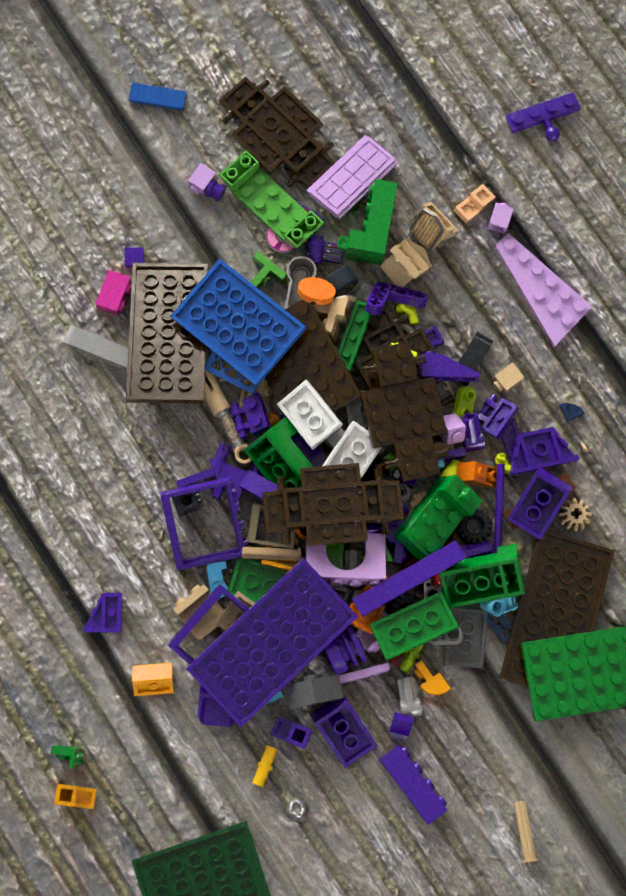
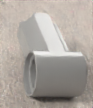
[343,550,362,589]
[397,677,422,717]

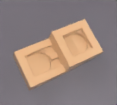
[454,184,495,224]

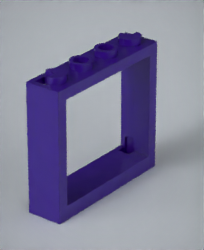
[160,477,248,571]
[168,583,249,664]

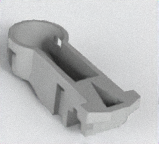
[284,256,317,309]

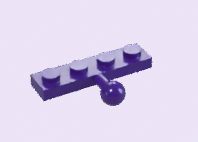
[505,92,581,142]

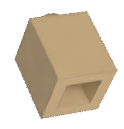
[493,362,524,395]

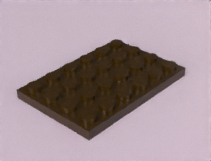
[265,299,361,435]

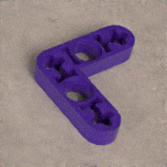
[365,282,428,315]

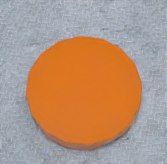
[297,277,336,305]

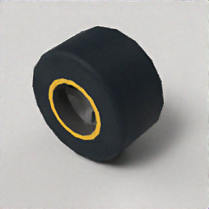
[325,266,358,297]

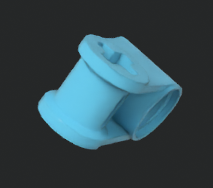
[480,596,519,616]

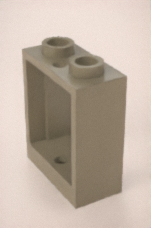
[247,504,299,549]

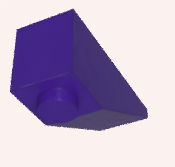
[420,351,480,382]

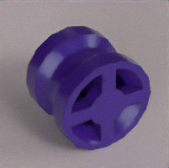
[205,179,227,202]

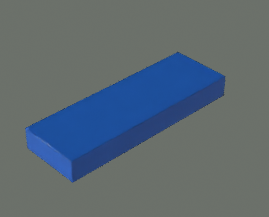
[129,82,186,111]

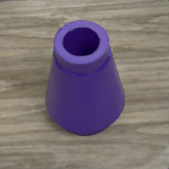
[307,236,326,264]

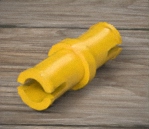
[252,745,278,788]

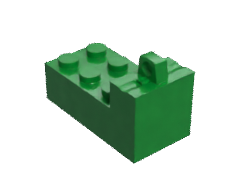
[337,179,397,265]
[244,417,313,488]
[394,475,482,561]
[439,543,525,608]

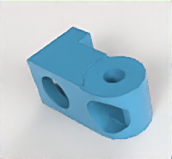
[206,561,228,600]

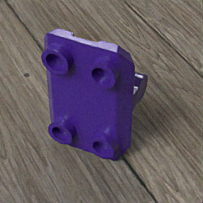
[197,685,235,727]

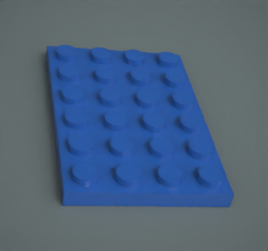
[170,258,307,387]

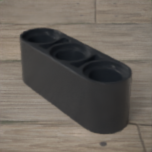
[457,331,494,386]

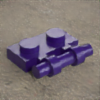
[231,392,271,440]
[477,394,519,440]

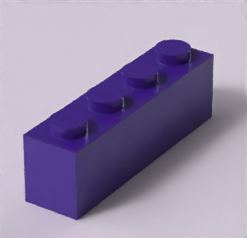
[379,745,447,825]

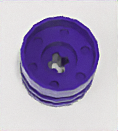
[323,625,367,675]

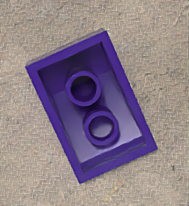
[507,467,573,540]
[309,694,378,768]

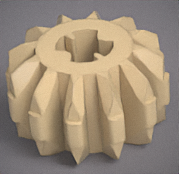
[558,498,592,532]

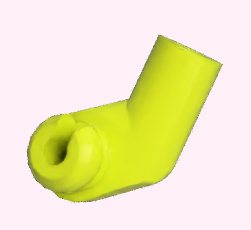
[396,303,419,326]
[495,453,518,476]

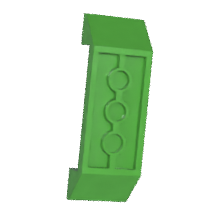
[219,150,324,249]

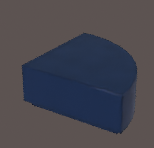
[559,403,585,422]

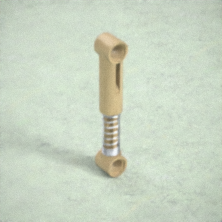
[204,357,253,467]

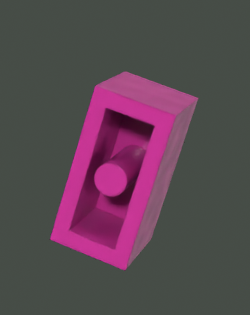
[95,270,132,316]

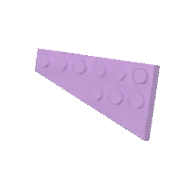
[495,233,592,348]

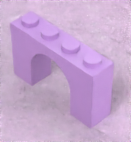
[306,533,386,587]

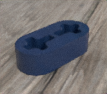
[487,612,513,643]

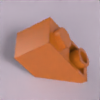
[456,461,497,488]

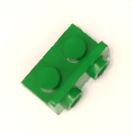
[51,745,83,769]

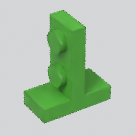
[250,251,287,289]

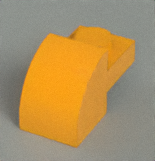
[414,660,451,696]
[54,784,97,809]

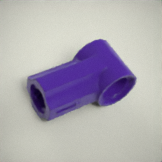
[461,413,485,453]
[459,540,492,559]

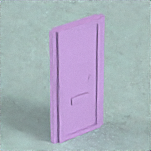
[306,135,398,220]

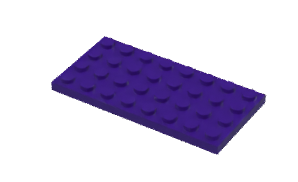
[186,558,358,727]

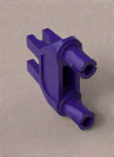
[210,442,263,503]

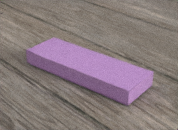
[339,663,390,684]

